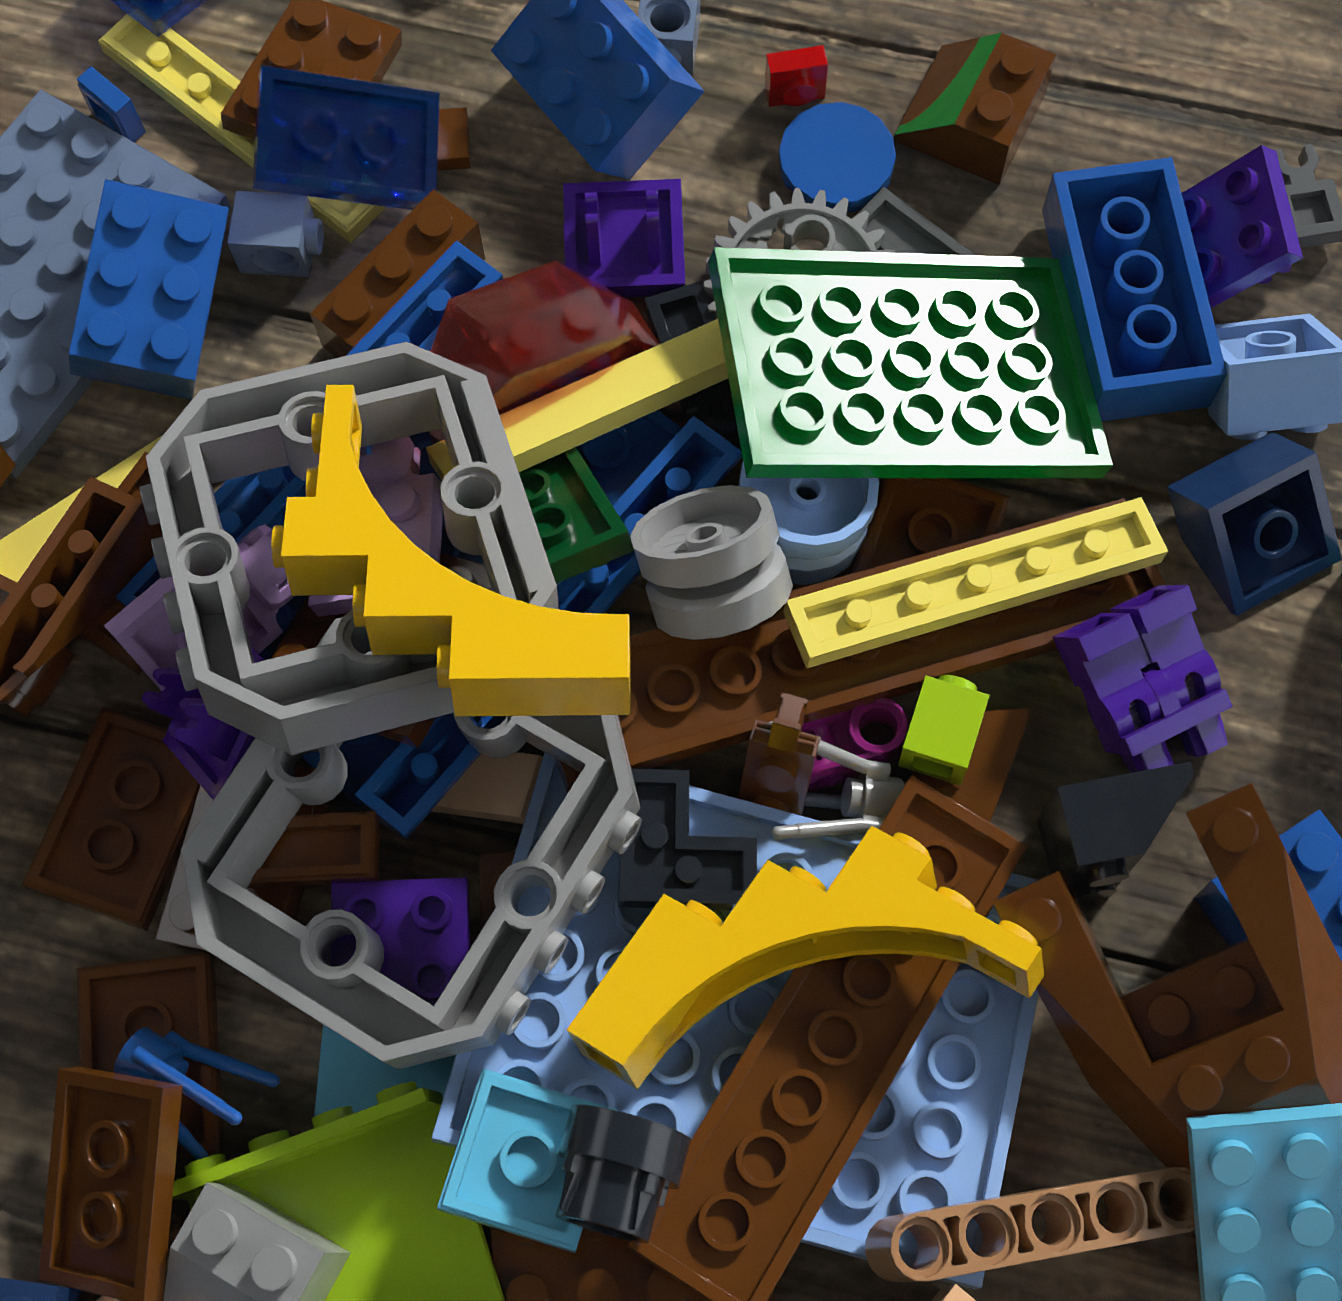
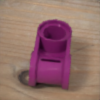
[801,697,908,792]

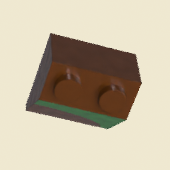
[894,32,1056,185]

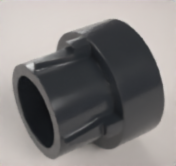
[556,1105,691,1244]

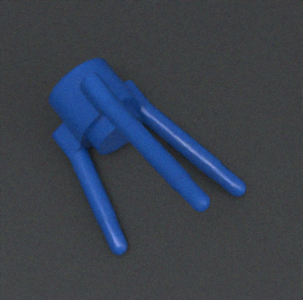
[114,1027,280,1160]

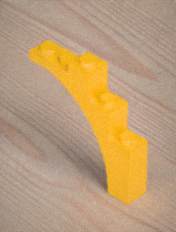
[271,385,630,716]
[566,826,1044,1090]

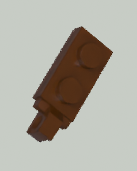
[738,692,821,816]

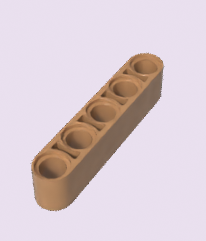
[865,1167,1195,1282]

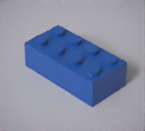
[1042,157,1227,422]

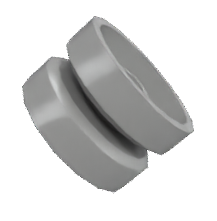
[630,485,793,640]

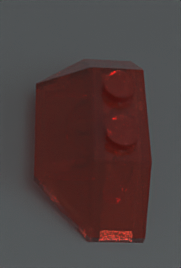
[430,260,660,415]

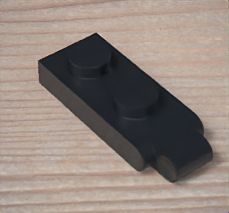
[644,281,738,437]

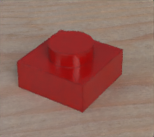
[765,45,828,107]

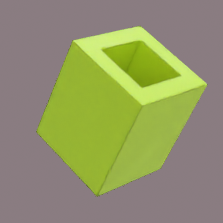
[898,675,990,786]

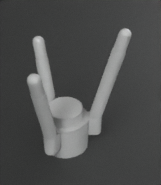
[768,721,904,839]

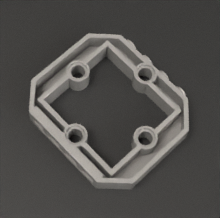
[140,342,559,755]
[181,617,642,1070]

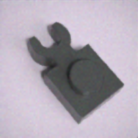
[1275,144,1342,248]

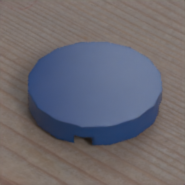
[778,102,896,213]

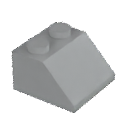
[163,1182,350,1301]

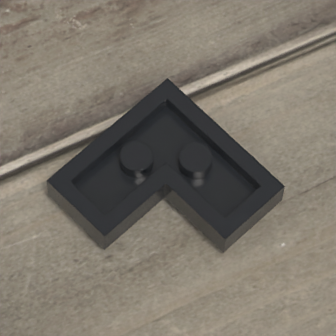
[618,769,757,910]

